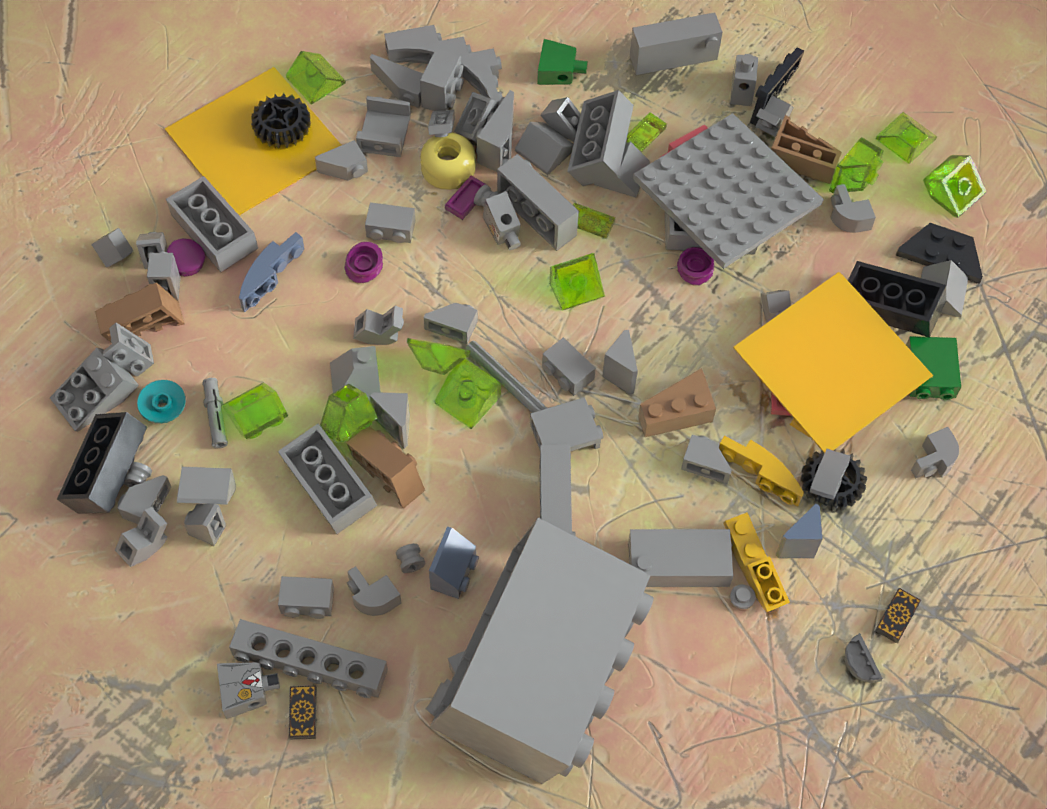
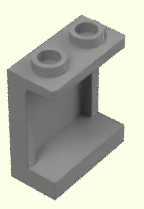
[530,397,603,451]

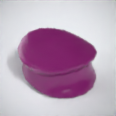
[167,238,205,276]
[344,242,383,283]
[677,247,714,285]

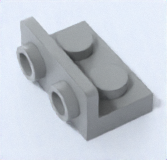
[103,323,154,376]

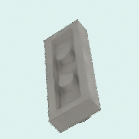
[428,110,455,137]

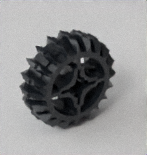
[251,93,311,149]
[800,449,867,512]

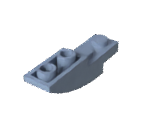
[239,232,304,312]

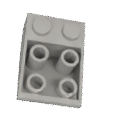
[475,90,514,172]
[50,348,139,432]

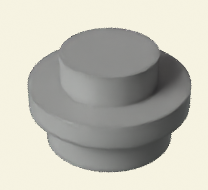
[730,584,756,609]

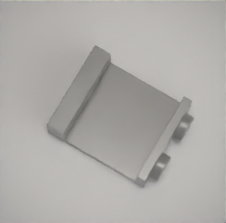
[356,96,411,157]

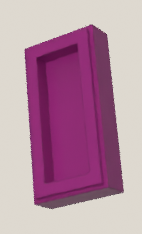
[445,175,487,220]

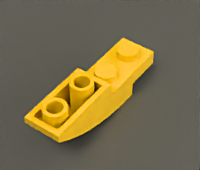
[719,435,804,507]
[723,512,790,612]

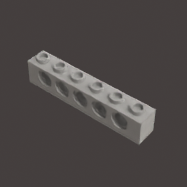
[229,619,388,698]

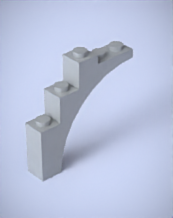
[384,25,502,103]

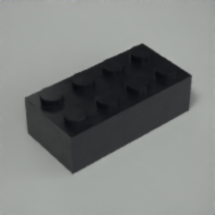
[848,261,946,338]
[57,412,147,514]

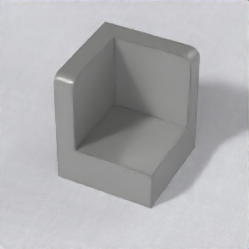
[91,228,133,267]

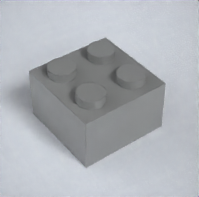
[420,48,464,111]

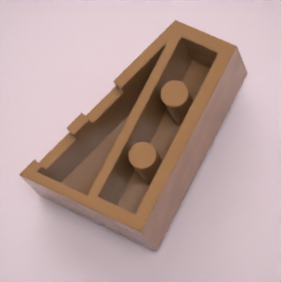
[771,115,842,184]
[95,282,185,342]
[638,368,716,437]
[347,425,425,509]

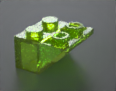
[320,384,378,443]

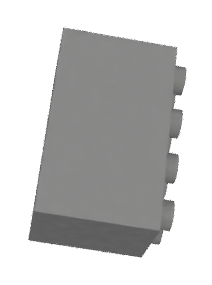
[430,518,654,784]

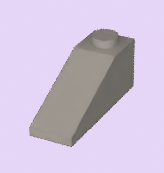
[370,54,423,108]

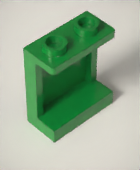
[906,336,961,400]

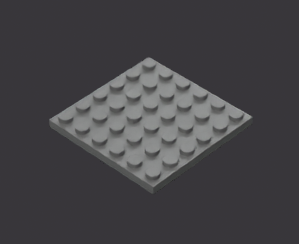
[633,113,824,269]

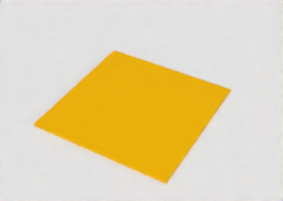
[165,67,342,215]
[733,272,933,454]

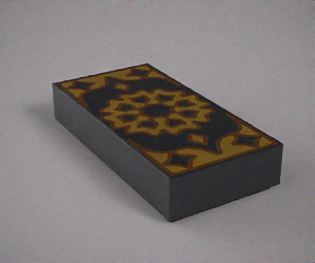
[875,588,921,643]
[289,685,317,740]

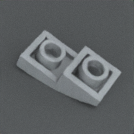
[810,449,850,500]

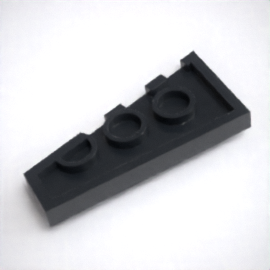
[750,47,804,126]

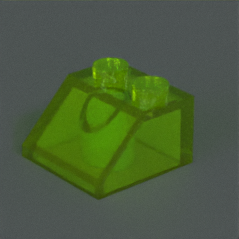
[829,137,884,193]
[923,155,987,218]
[434,357,501,429]
[222,382,288,439]

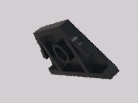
[896,223,983,284]

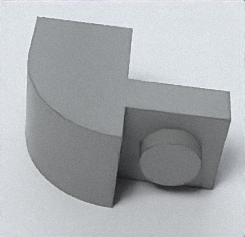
[755,96,794,136]
[831,184,876,233]
[761,290,791,323]
[353,306,404,345]
[911,427,959,478]
[115,507,168,567]
[347,566,402,616]

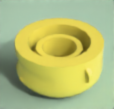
[420,132,476,190]

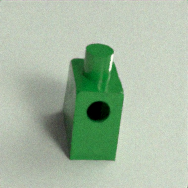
[537,39,588,85]

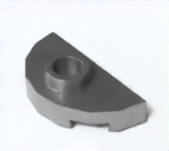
[844,633,883,683]

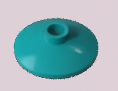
[137,380,186,423]

